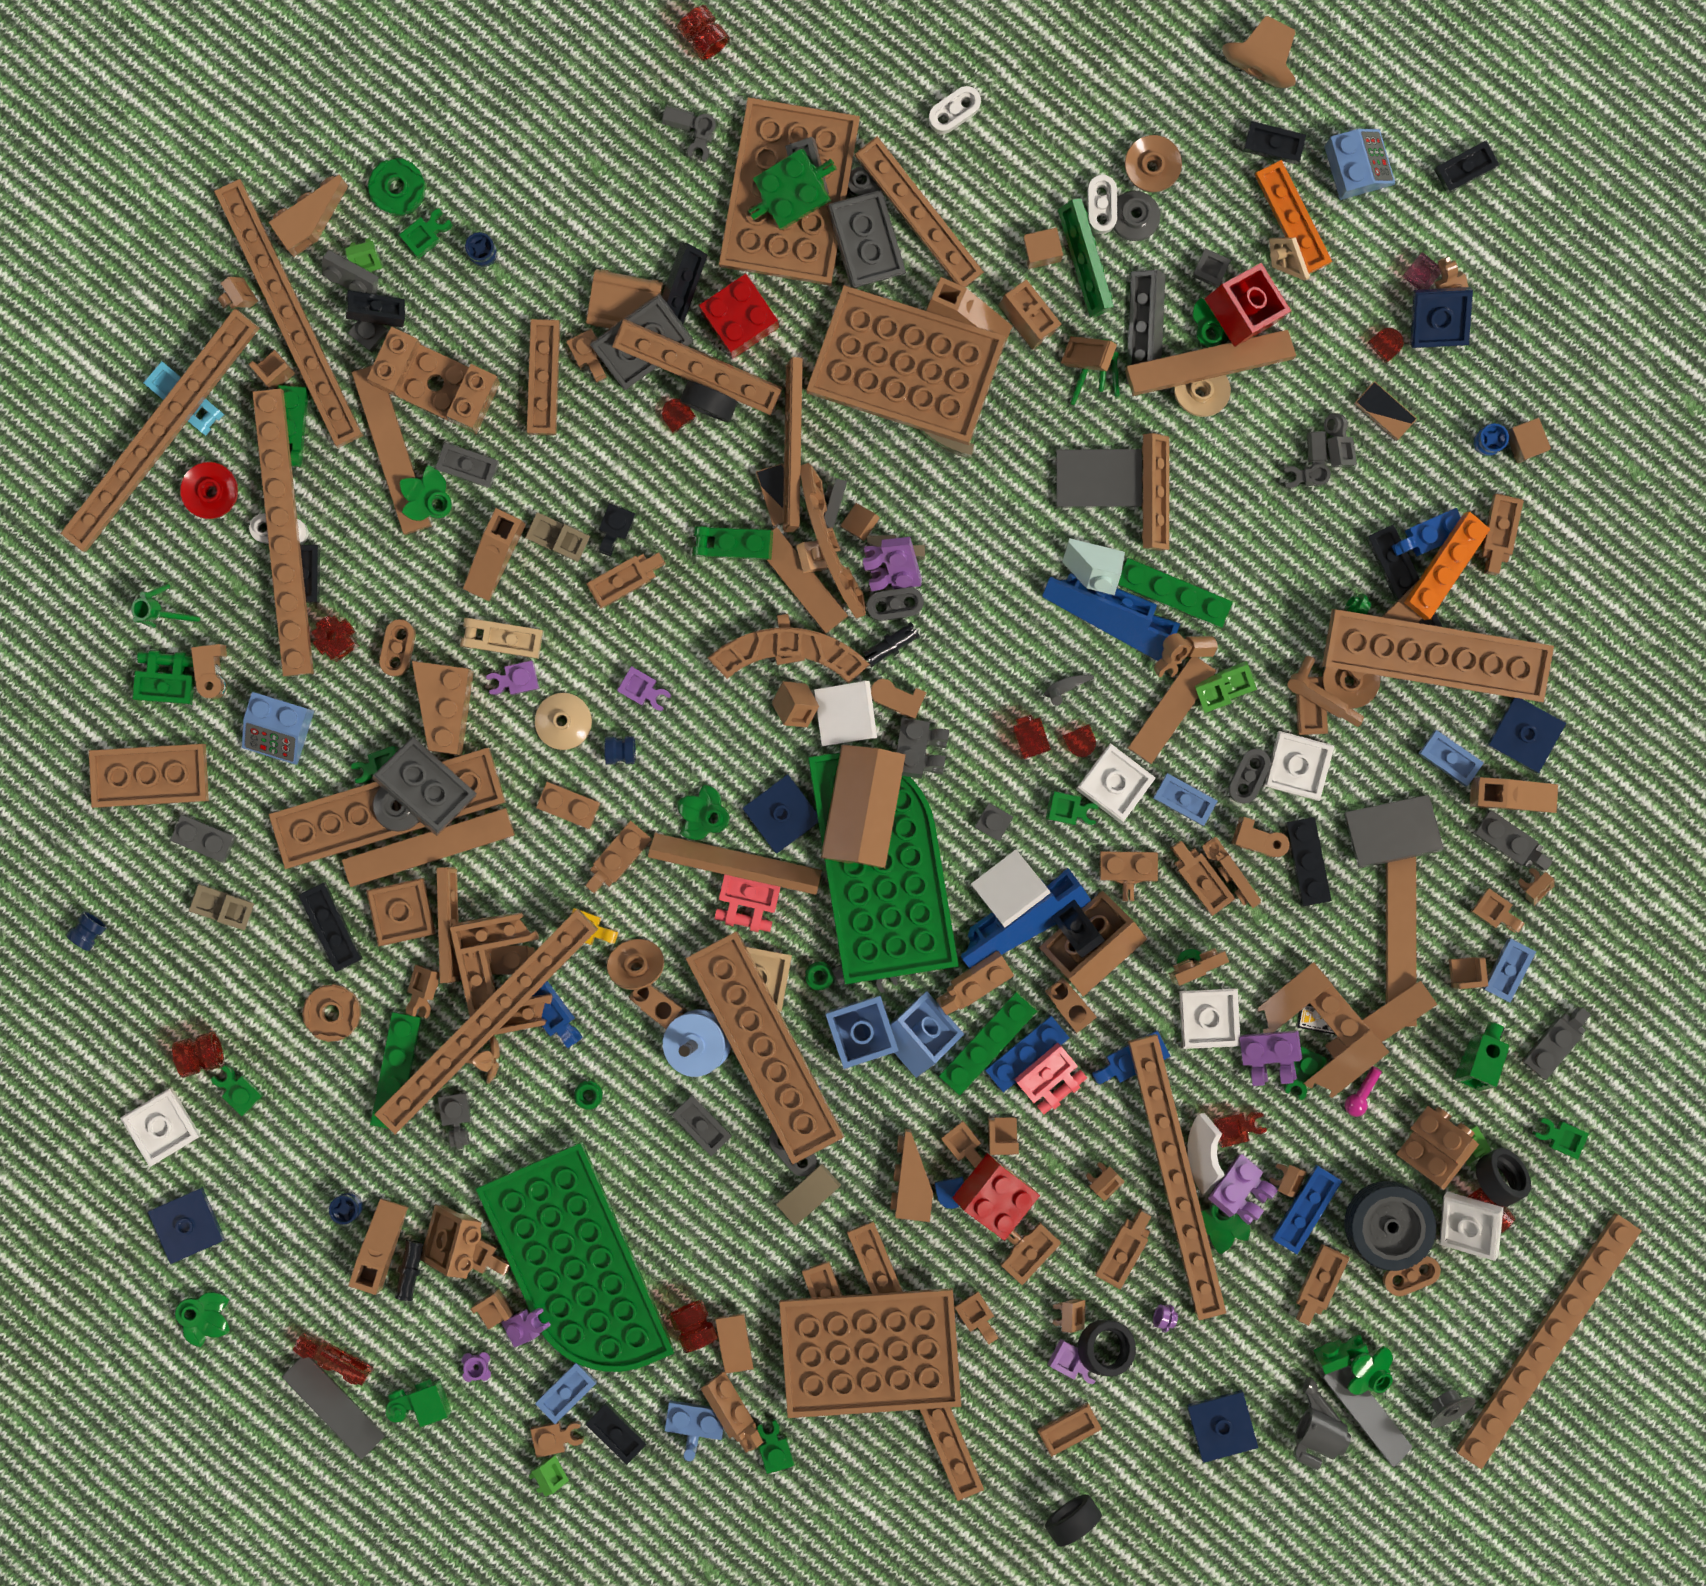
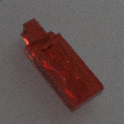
[293,1332,374,1386]

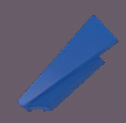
[1043,574,1180,661]
[961,868,1091,968]

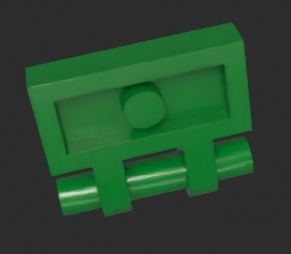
[133,650,195,705]

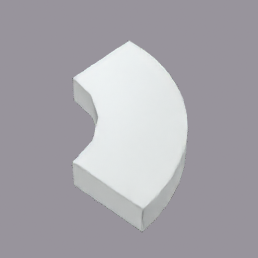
[1187,1113,1225,1195]

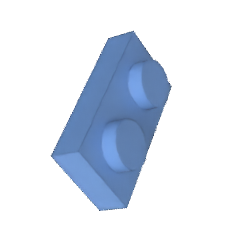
[1418,730,1484,786]
[1152,773,1218,826]
[1482,938,1536,1003]
[535,1363,597,1424]

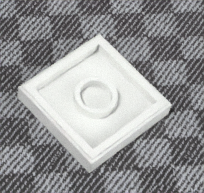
[814,681,877,746]
[1263,731,1334,801]
[1076,743,1155,824]
[971,850,1050,927]
[1179,988,1240,1049]
[120,1087,201,1167]
[1439,1192,1504,1261]

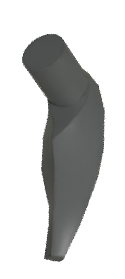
[1043,675,1094,706]

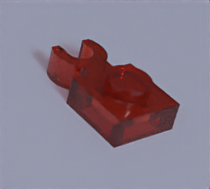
[1213,1111,1267,1148]

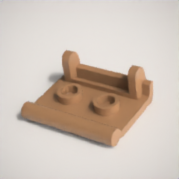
[586,269,664,329]

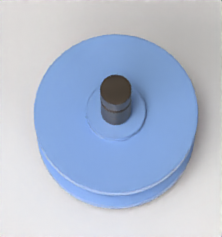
[663,1009,731,1077]

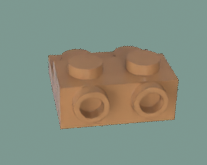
[1396,1106,1479,1190]
[420,1204,482,1279]

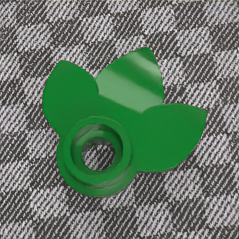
[1192,298,1230,348]
[399,465,452,521]
[677,785,730,840]
[1201,1203,1250,1254]
[175,1292,230,1347]
[1347,1346,1393,1395]

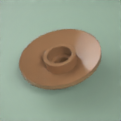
[1125,135,1182,192]
[1323,667,1380,709]
[607,939,664,990]

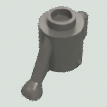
[1293,1377,1351,1470]

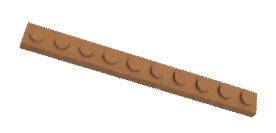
[214,179,364,448]
[60,309,260,552]
[253,389,314,677]
[374,909,598,1134]
[1128,1034,1226,1321]
[1455,1213,1642,1470]
[847,1220,984,1501]

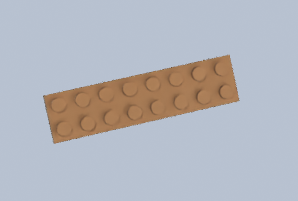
[1322,609,1554,702]
[269,748,506,869]
[685,931,845,1165]

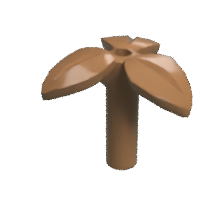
[466,1035,500,1084]

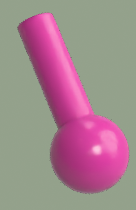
[1345,1066,1382,1117]

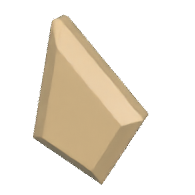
[1269,237,1310,281]

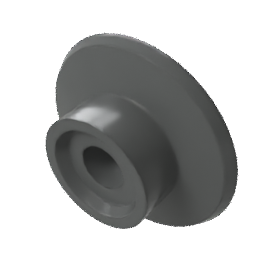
[1113,191,1161,241]
[373,787,419,832]
[1430,1390,1476,1428]

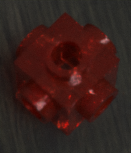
[312,615,360,662]

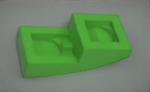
[1195,661,1257,713]

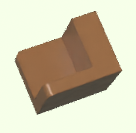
[1024,227,1063,269]
[248,350,296,390]
[1508,418,1551,464]
[772,681,819,728]
[1448,957,1488,989]
[988,1117,1019,1155]
[470,1289,514,1330]

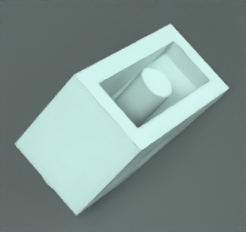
[1063,538,1125,595]

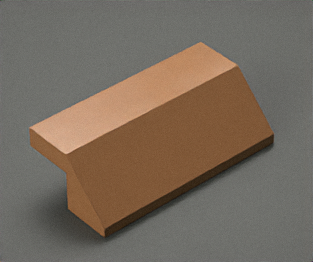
[821,745,906,868]

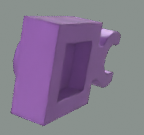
[486,661,540,695]
[617,666,671,711]
[501,1308,551,1348]
[1047,1339,1095,1384]

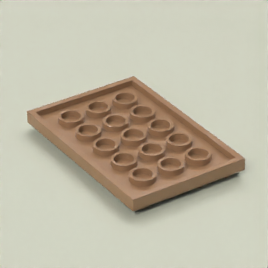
[719,97,860,286]
[806,285,1006,445]
[779,1288,961,1418]

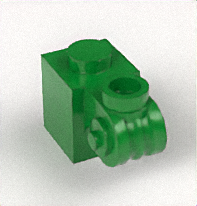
[385,1378,452,1428]

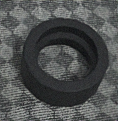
[680,381,738,423]
[1476,1148,1531,1207]
[1078,1320,1136,1376]
[1045,1494,1102,1547]

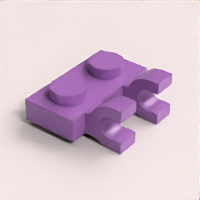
[863,537,922,591]
[1239,1030,1302,1086]
[1208,1154,1278,1225]

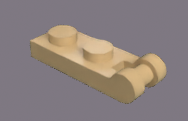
[460,618,543,659]

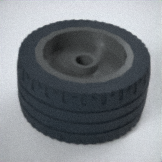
[1344,1181,1436,1271]

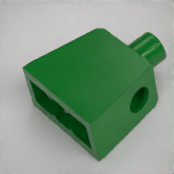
[1453,1022,1509,1091]

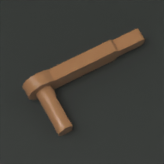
[1287,656,1364,727]

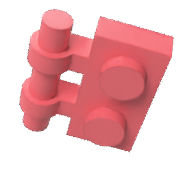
[714,875,781,932]
[1014,1043,1087,1115]

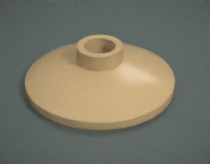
[1174,375,1231,417]
[535,693,592,750]

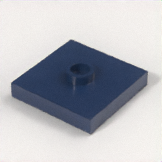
[1410,287,1473,348]
[1487,697,1566,774]
[742,774,818,854]
[148,1187,225,1264]
[1187,1390,1258,1463]

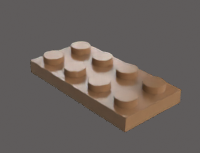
[89,744,209,808]

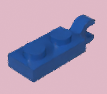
[1392,508,1461,557]
[533,981,583,1048]
[1092,1030,1171,1085]

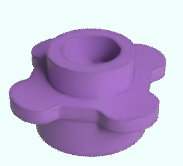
[462,1352,491,1382]

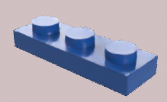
[985,1015,1069,1093]
[1271,1165,1342,1255]

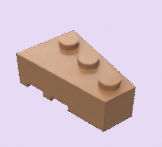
[412,661,474,756]

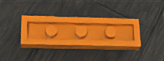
[1255,160,1332,274]
[1404,511,1490,620]

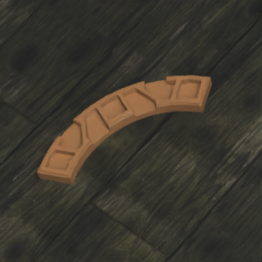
[800,463,866,619]
[708,627,870,684]

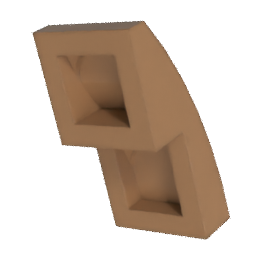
[715,1313,754,1374]

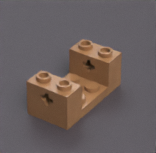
[367,327,500,435]

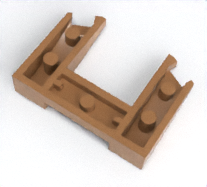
[450,913,553,1035]
[1258,962,1389,1098]

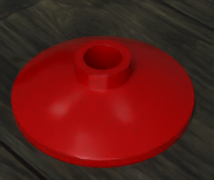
[180,462,238,519]

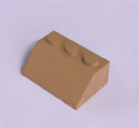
[1039,890,1147,996]

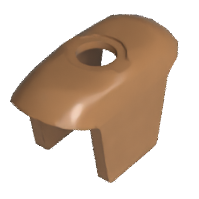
[1222,16,1296,88]

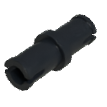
[862,622,920,668]
[395,1240,424,1301]

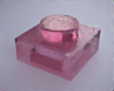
[1402,252,1441,290]

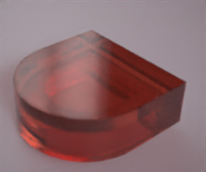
[1367,328,1403,364]
[662,399,696,434]
[1062,724,1096,757]

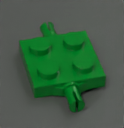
[748,149,837,230]

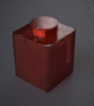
[1011,715,1051,760]

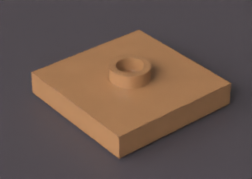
[366,878,436,947]

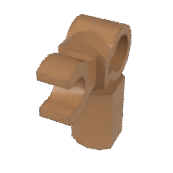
[1154,633,1218,677]

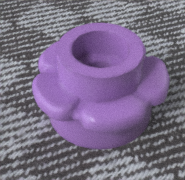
[1153,1304,1178,1333]

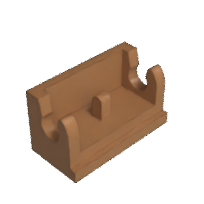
[998,279,1061,350]

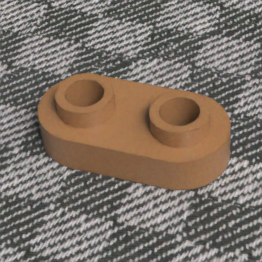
[379,620,416,677]
[1383,1255,1441,1296]

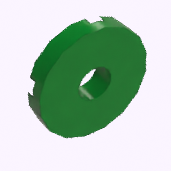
[368,158,426,216]

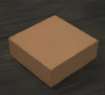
[840,503,880,541]

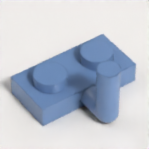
[665,1400,724,1461]

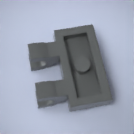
[897,718,949,779]

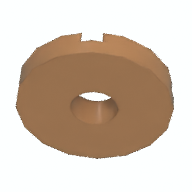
[302,984,361,1042]

